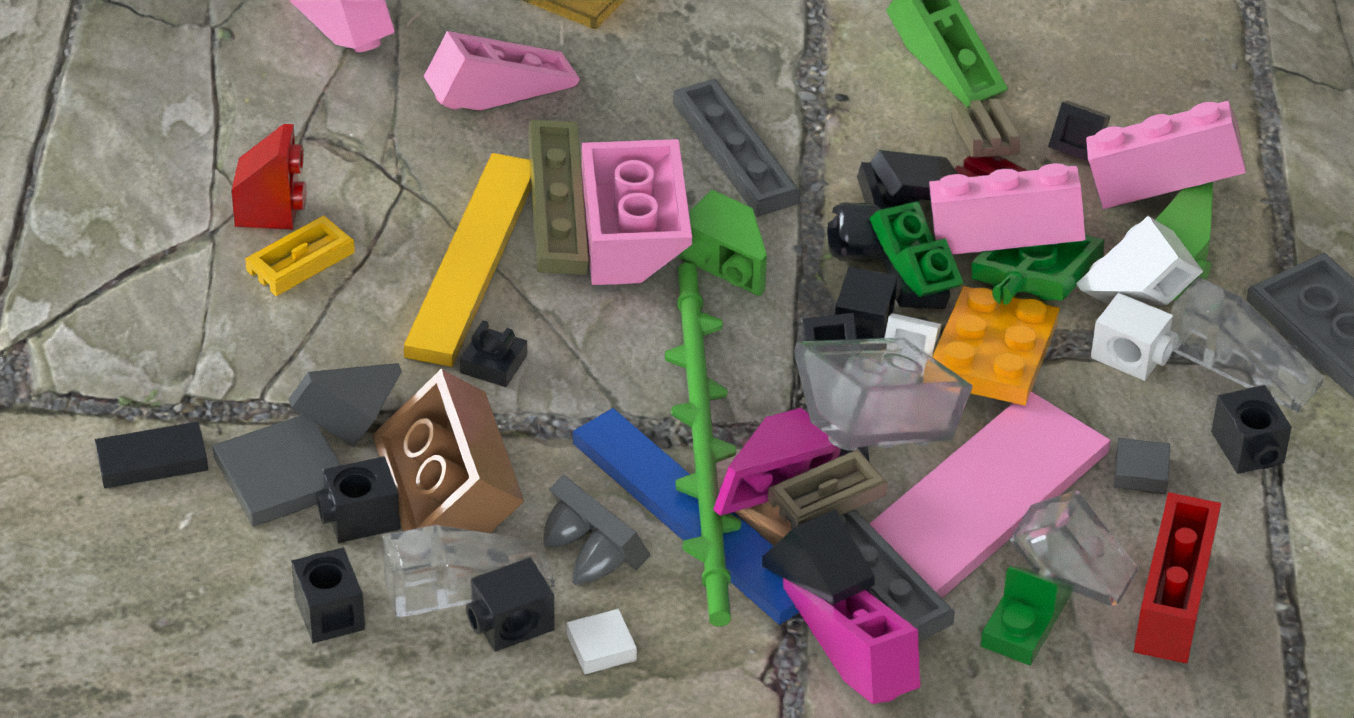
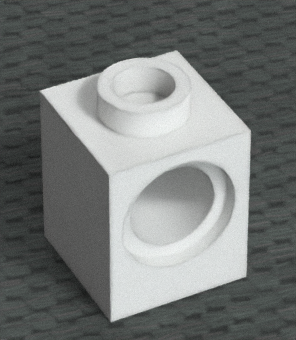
[1091,292,1175,381]

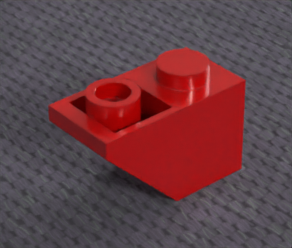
[231,124,307,230]

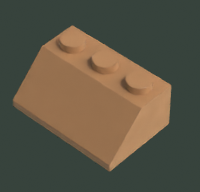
[372,369,524,549]

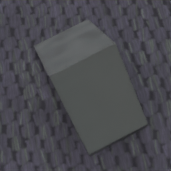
[289,363,402,447]

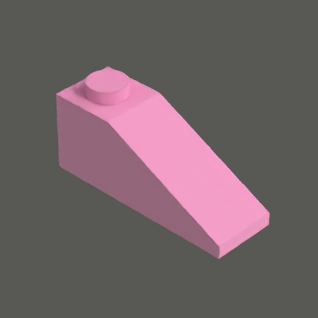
[289,0,395,52]
[424,31,580,111]

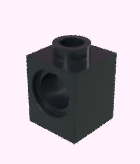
[835,267,898,352]
[1211,385,1292,474]
[316,456,400,543]
[291,547,365,643]
[466,557,554,652]

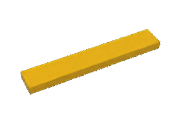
[404,153,532,367]

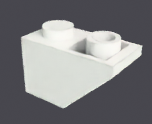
[1076,216,1203,305]

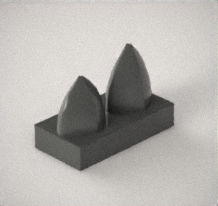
[543,474,651,585]

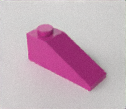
[713,408,844,516]
[783,578,920,705]

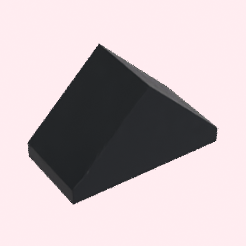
[762,509,875,605]

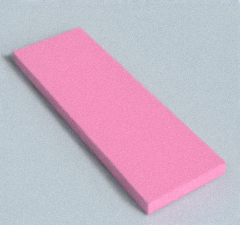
[870,392,1111,598]

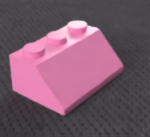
[1086,100,1246,209]
[582,139,692,285]
[929,163,1085,255]

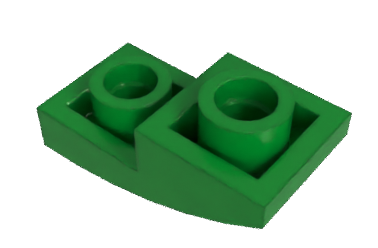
[869,201,964,297]

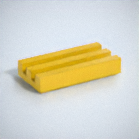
[245,215,355,296]

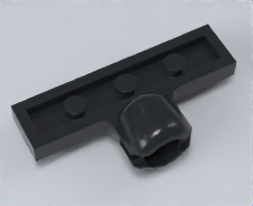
[827,162,951,309]

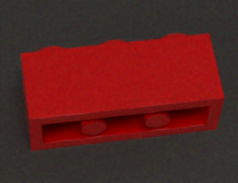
[1133,492,1222,664]

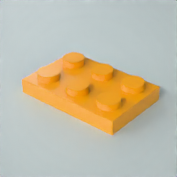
[926,286,1060,406]

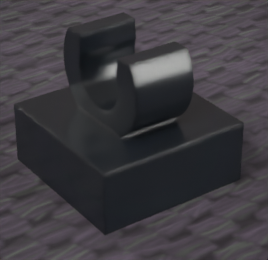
[1048,100,1111,161]
[460,320,528,387]

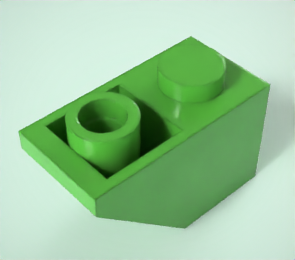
[678,190,767,297]

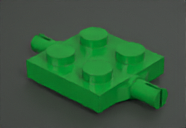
[972,235,1104,305]

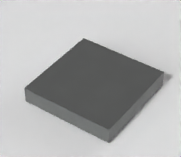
[212,415,341,527]

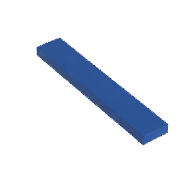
[573,408,799,625]

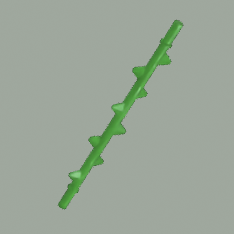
[664,262,741,627]

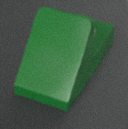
[980,566,1073,666]

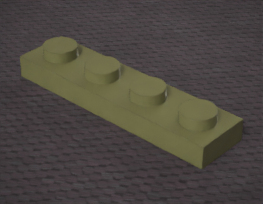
[528,119,589,275]

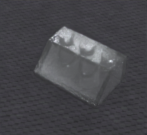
[794,337,973,451]

